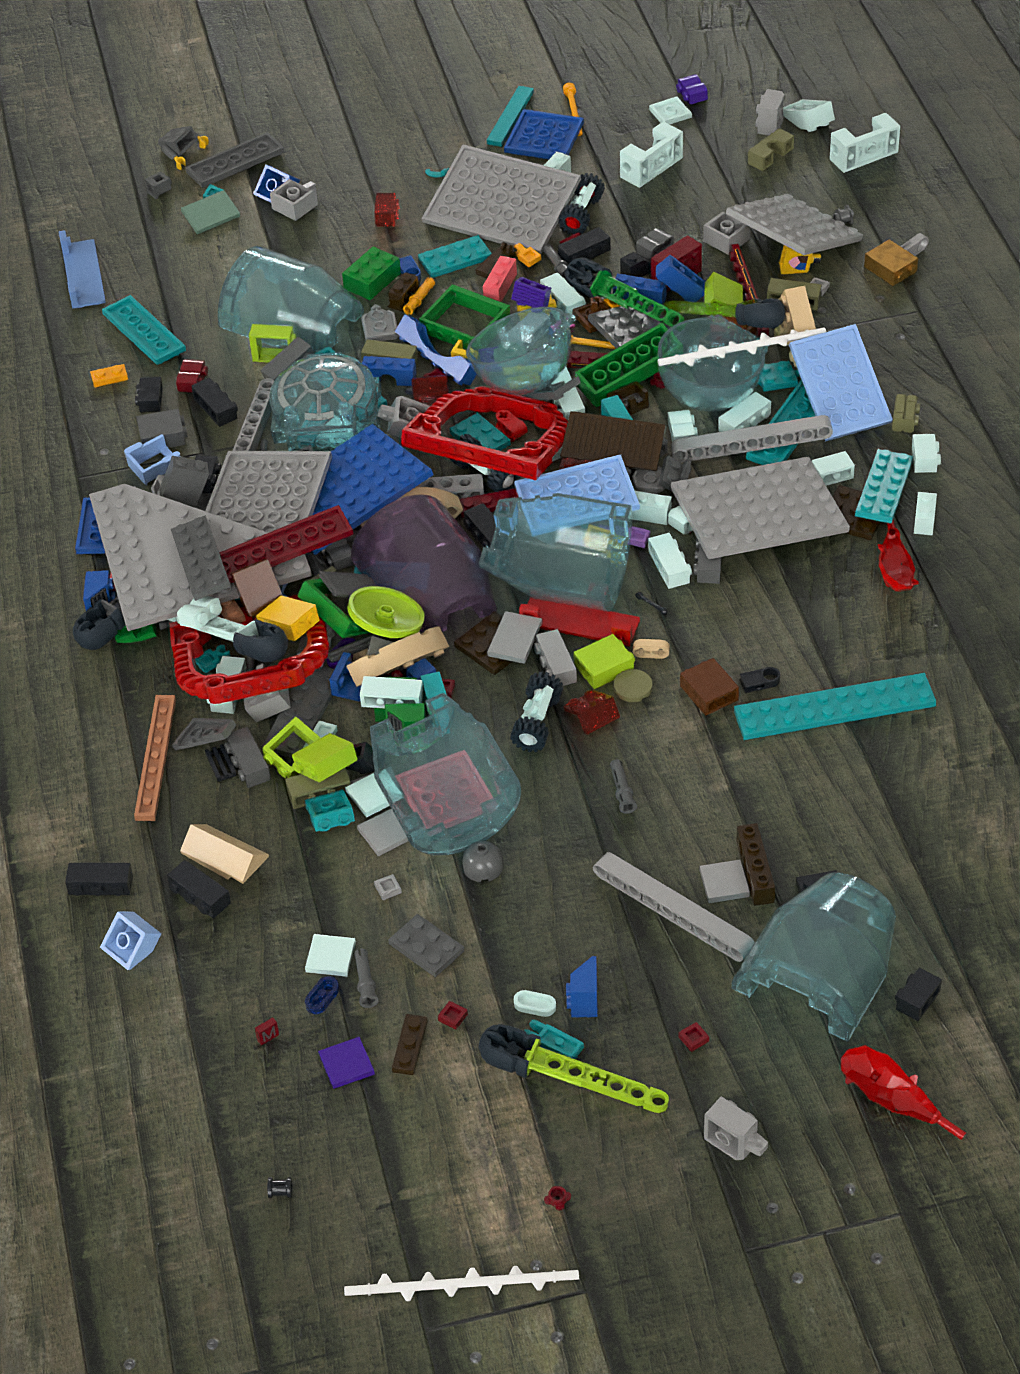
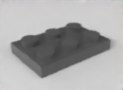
[388,914,464,978]

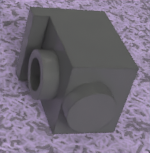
[145,171,172,199]

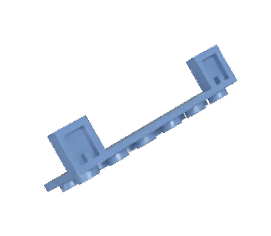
[59,230,105,309]

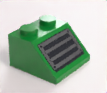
[385,703,427,748]

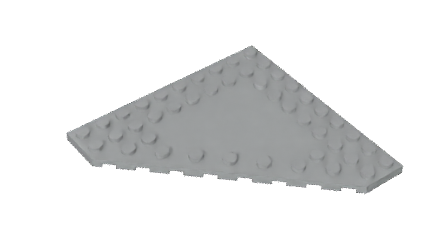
[89,484,312,631]

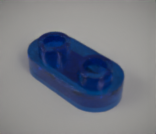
[305,976,339,1014]

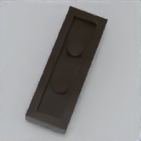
[392,1014,428,1075]

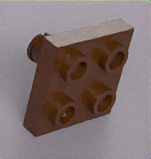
[572,296,611,333]

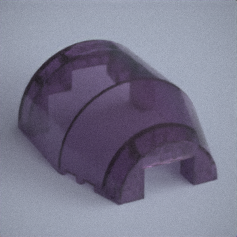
[351,495,497,632]

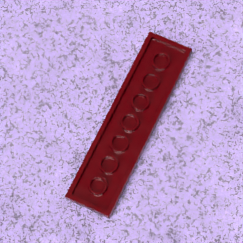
[219,505,354,584]

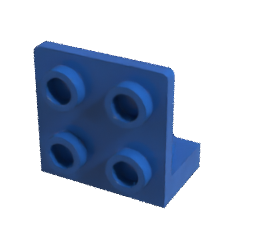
[329,652,361,702]

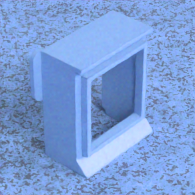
[124,434,181,485]

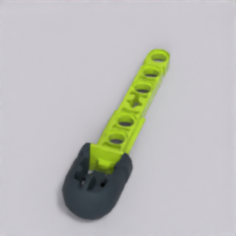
[478,1024,669,1113]

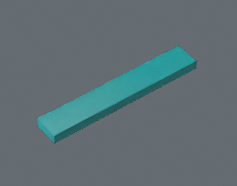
[487,86,534,147]

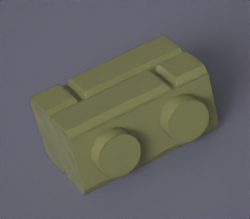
[892,394,921,433]

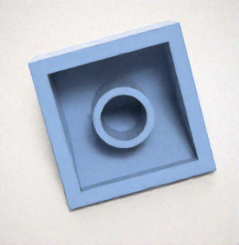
[100,911,161,970]

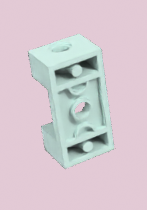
[830,113,900,173]
[620,121,683,188]

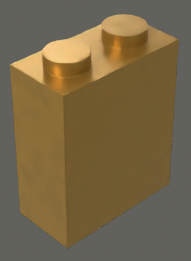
[864,239,918,286]

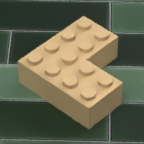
[774,286,816,367]

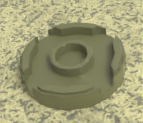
[614,669,652,702]

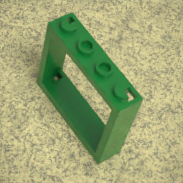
[419,284,511,353]
[297,578,371,638]

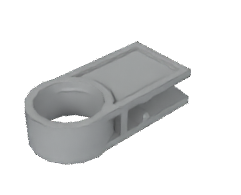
[900,233,929,256]

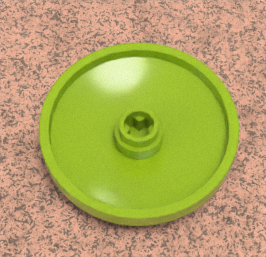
[347,586,424,638]

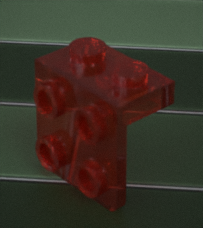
[564,689,620,734]

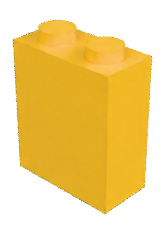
[256,596,320,641]

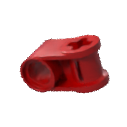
[496,410,528,442]

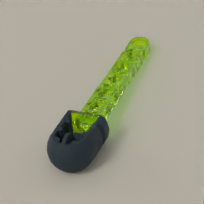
[663,298,786,329]

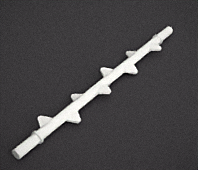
[658,328,826,366]
[344,1266,579,1301]

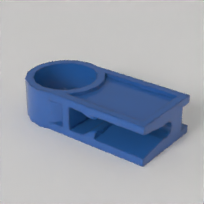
[399,255,421,282]

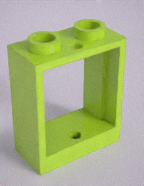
[249,324,297,363]
[262,717,320,778]

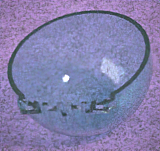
[466,307,576,395]
[657,314,769,412]

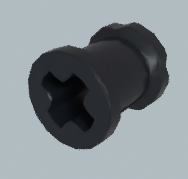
[267,1177,293,1198]

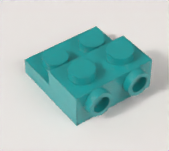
[304,790,355,832]

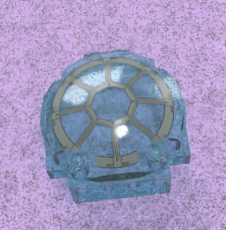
[269,352,382,451]

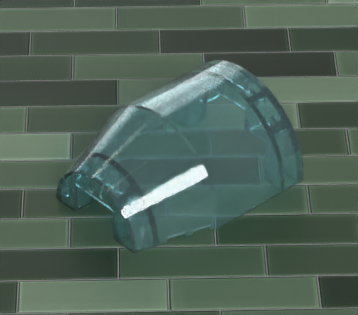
[218,246,364,351]
[479,493,632,612]
[370,693,521,855]
[731,873,896,1041]

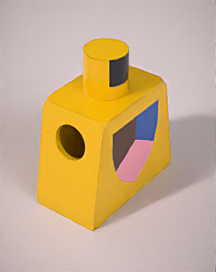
[779,245,821,274]

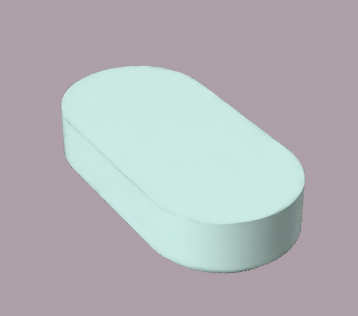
[514,990,556,1017]

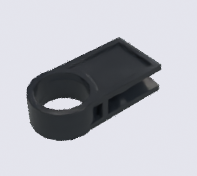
[739,667,780,694]

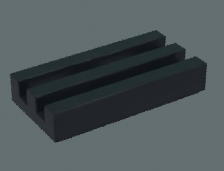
[204,744,237,782]

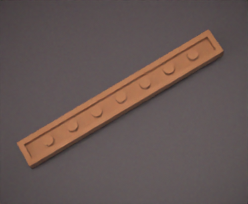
[134,695,176,821]

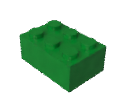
[342,246,401,300]

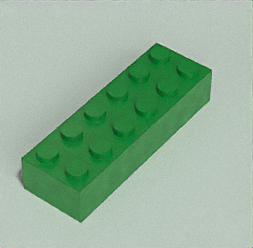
[575,323,683,408]

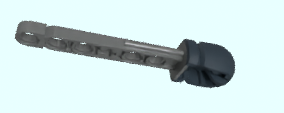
[73,596,126,650]

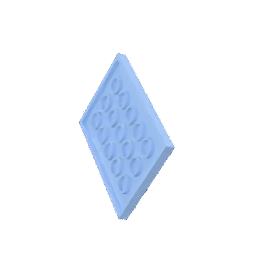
[789,324,893,442]
[514,454,640,536]

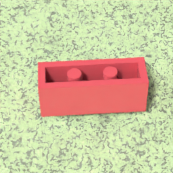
[483,256,517,302]

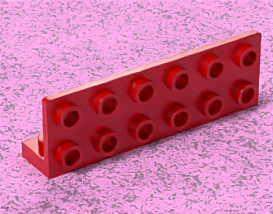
[519,596,640,647]

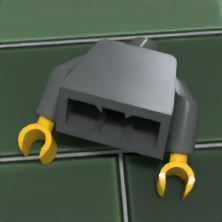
[158,126,209,170]

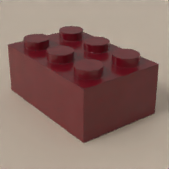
[651,235,702,292]

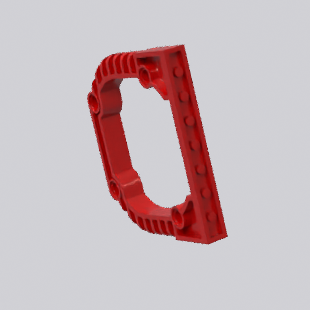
[401,386,568,480]
[169,595,329,704]

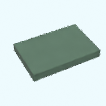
[181,190,240,234]

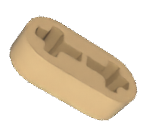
[633,639,670,659]

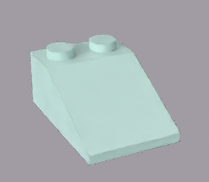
[783,99,835,132]

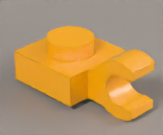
[514,243,541,267]

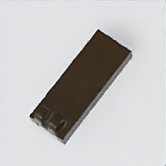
[475,242,516,279]

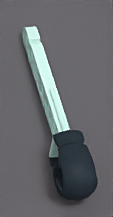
[167,616,288,662]

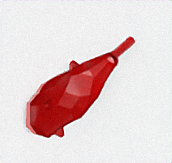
[877,519,919,592]
[841,1045,966,1140]

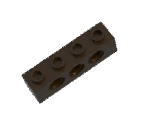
[736,823,775,906]

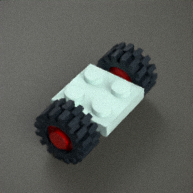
[558,173,605,235]

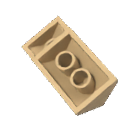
[180,824,269,884]

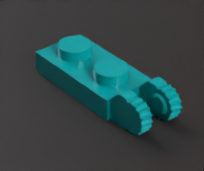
[524,1020,584,1059]

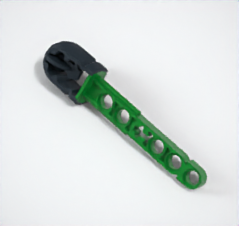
[565,258,685,330]

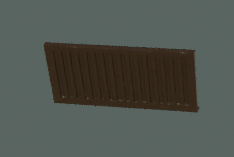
[560,411,666,472]

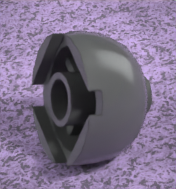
[462,840,504,882]

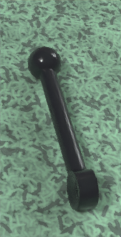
[635,591,668,615]

